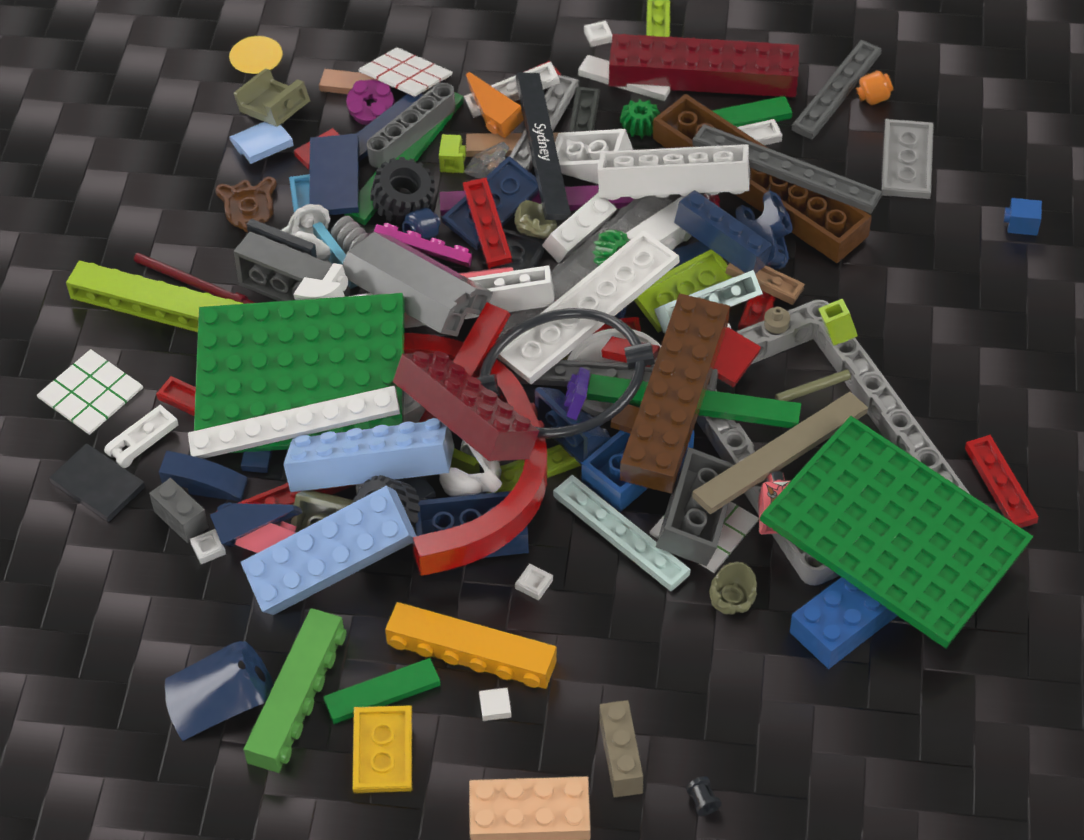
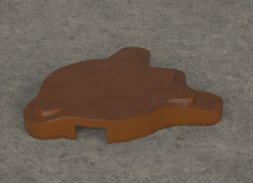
[215,177,277,233]

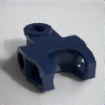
[736,191,793,270]

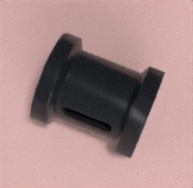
[686,776,721,816]

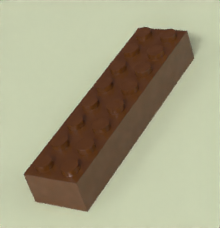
[620,293,730,494]

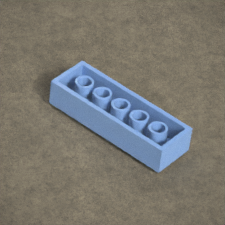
[283,418,454,492]
[241,486,416,615]

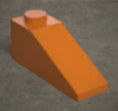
[466,72,524,138]

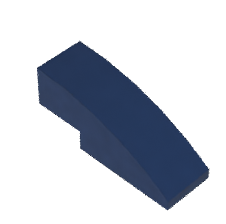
[159,451,248,502]

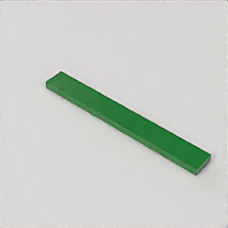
[344,92,464,225]
[587,374,801,428]

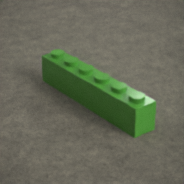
[244,608,346,773]

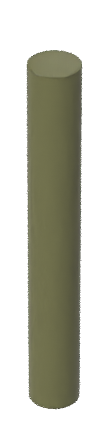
[775,369,851,401]

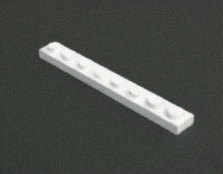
[188,386,400,459]

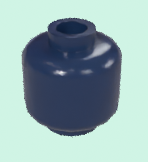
[402,207,440,240]

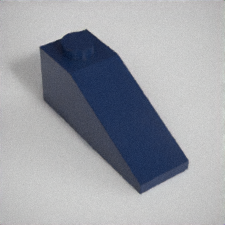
[210,502,303,547]

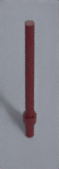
[134,253,256,304]

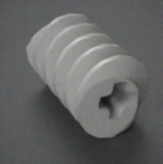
[331,216,370,254]

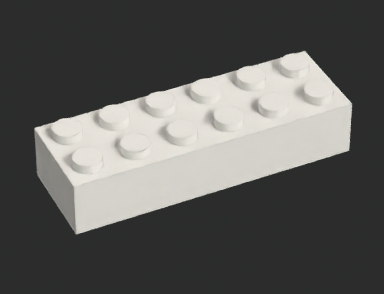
[597,144,750,200]

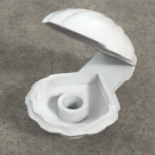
[281,204,331,261]
[439,445,502,497]

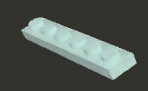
[553,475,690,591]

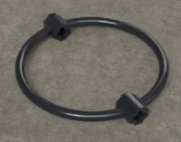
[477,308,655,439]

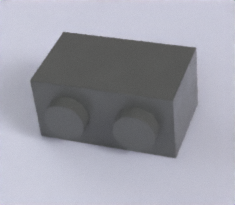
[149,478,209,543]

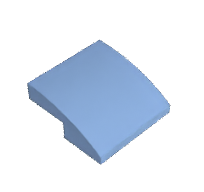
[230,122,293,164]

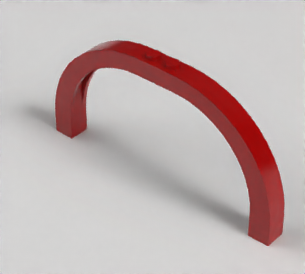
[404,333,548,576]

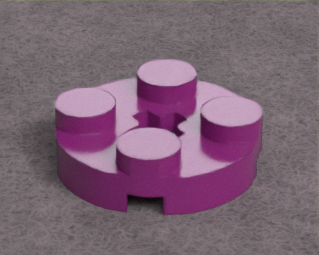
[346,80,394,125]

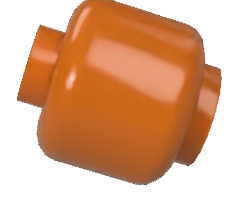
[856,71,893,106]

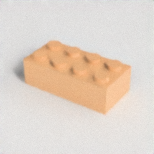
[470,777,590,840]

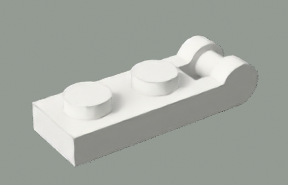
[104,405,178,468]

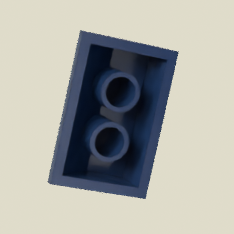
[535,387,611,465]

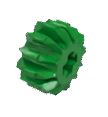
[620,98,660,139]
[592,229,631,266]

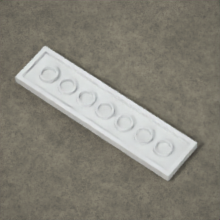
[497,230,680,384]

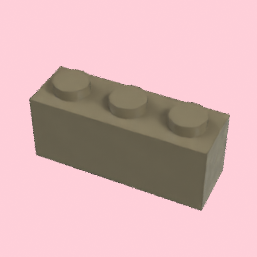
[600,700,643,797]

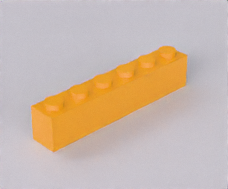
[385,602,557,689]

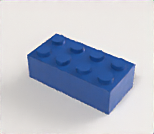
[582,430,694,512]
[790,577,898,669]

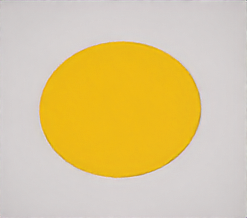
[229,36,282,74]

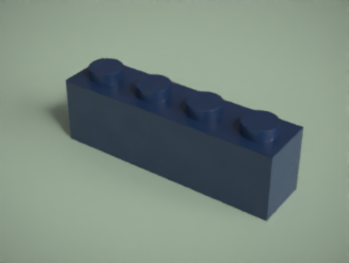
[674,190,773,274]

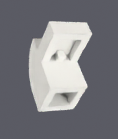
[293,263,348,300]

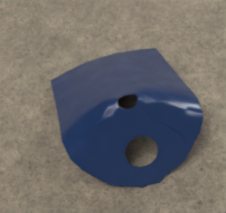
[165,641,273,741]

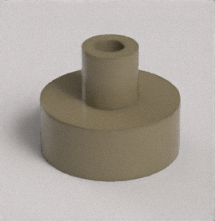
[764,307,790,334]

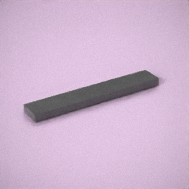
[792,40,881,140]

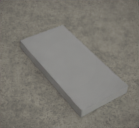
[881,119,933,199]

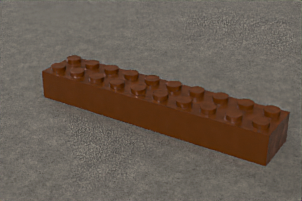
[653,94,872,263]

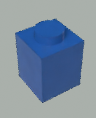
[1004,198,1042,236]

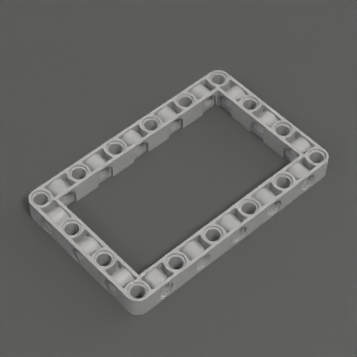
[696,300,970,586]

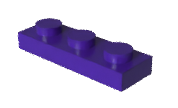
[564,367,590,420]

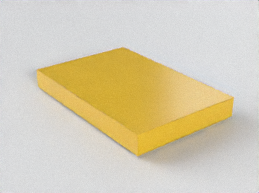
[353,706,412,793]

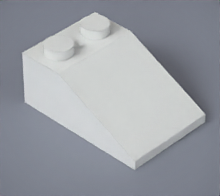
[555,129,633,184]

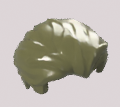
[514,200,557,239]
[709,562,757,615]

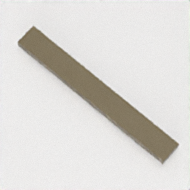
[692,392,868,514]

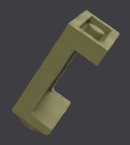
[234,68,310,126]

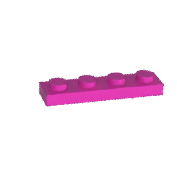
[374,223,473,268]

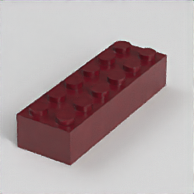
[393,351,539,461]

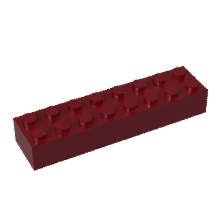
[608,34,799,97]

